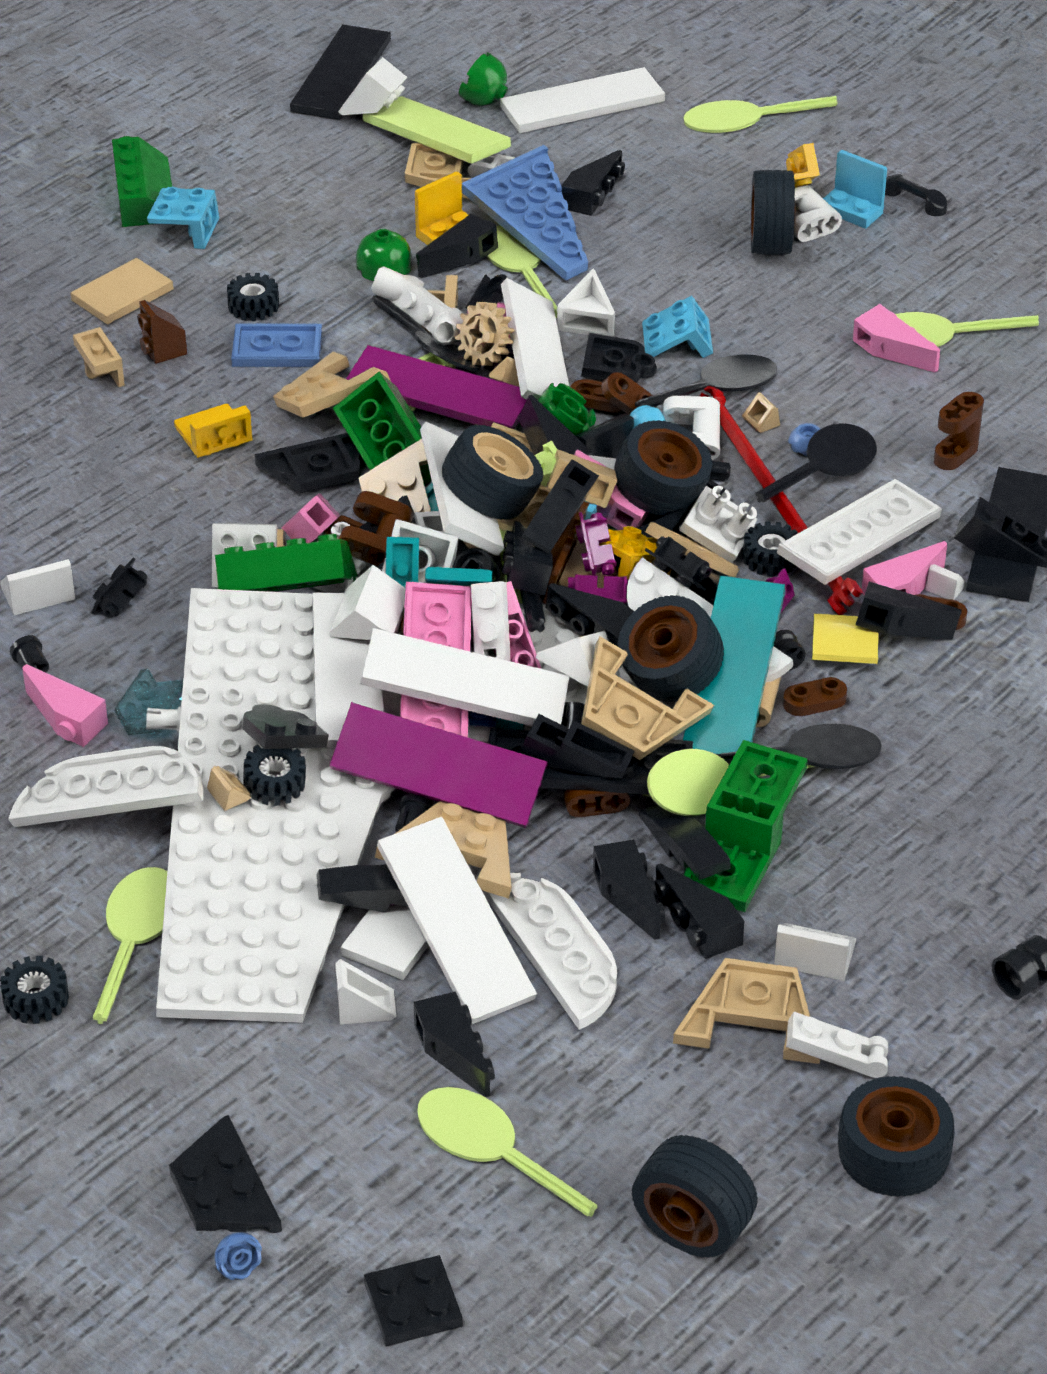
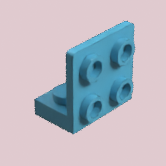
[823,150,887,229]
[147,187,220,249]
[642,295,713,358]

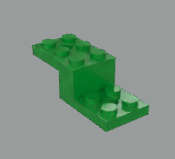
[684,740,808,912]

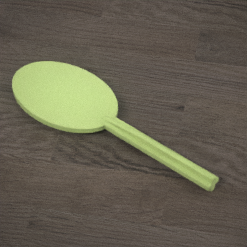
[684,96,838,133]
[486,225,557,318]
[895,312,1039,347]
[647,749,815,816]
[93,867,167,1024]
[417,1087,598,1217]

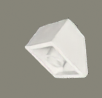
[338,57,407,115]

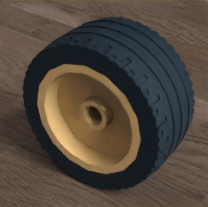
[441,425,544,520]

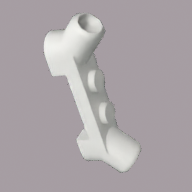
[371,266,463,346]

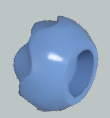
[788,423,820,456]
[215,1232,262,1280]

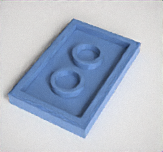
[231,324,322,367]

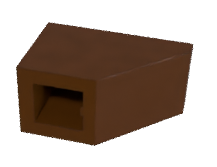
[137,300,187,364]

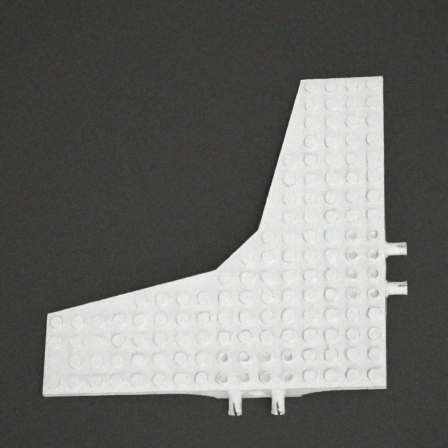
[146,577,677,1023]

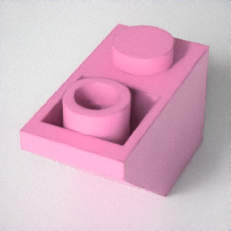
[281,493,340,543]

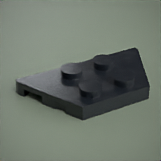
[255,433,363,493]
[169,1115,282,1233]

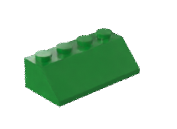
[112,136,172,227]
[333,371,432,486]
[215,534,358,592]

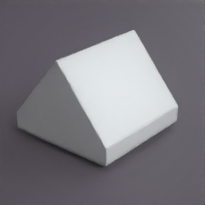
[925,564,967,600]

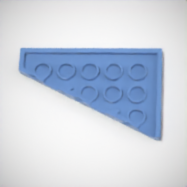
[462,145,588,280]

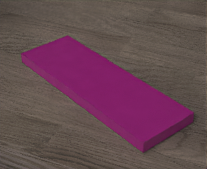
[346,345,527,429]
[329,702,547,828]

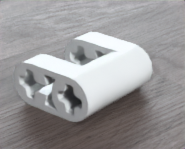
[794,185,842,242]
[663,396,720,460]

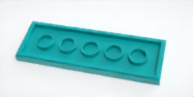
[683,576,785,754]

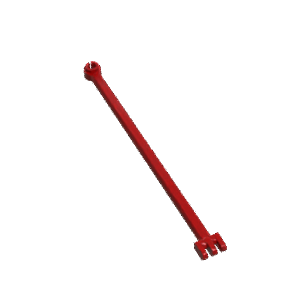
[700,386,863,615]

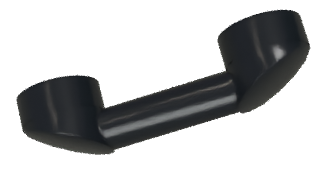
[885,174,947,216]

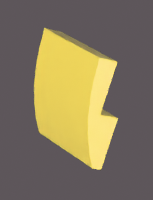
[812,614,879,664]

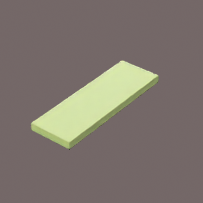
[362,96,511,164]

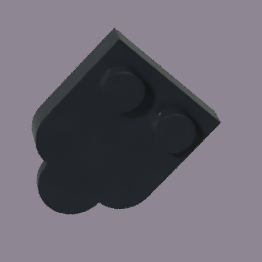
[581,333,657,383]
[242,704,329,749]

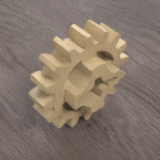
[455,302,514,366]

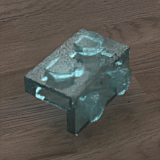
[114,669,183,735]

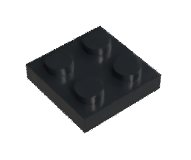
[364,1255,463,1346]

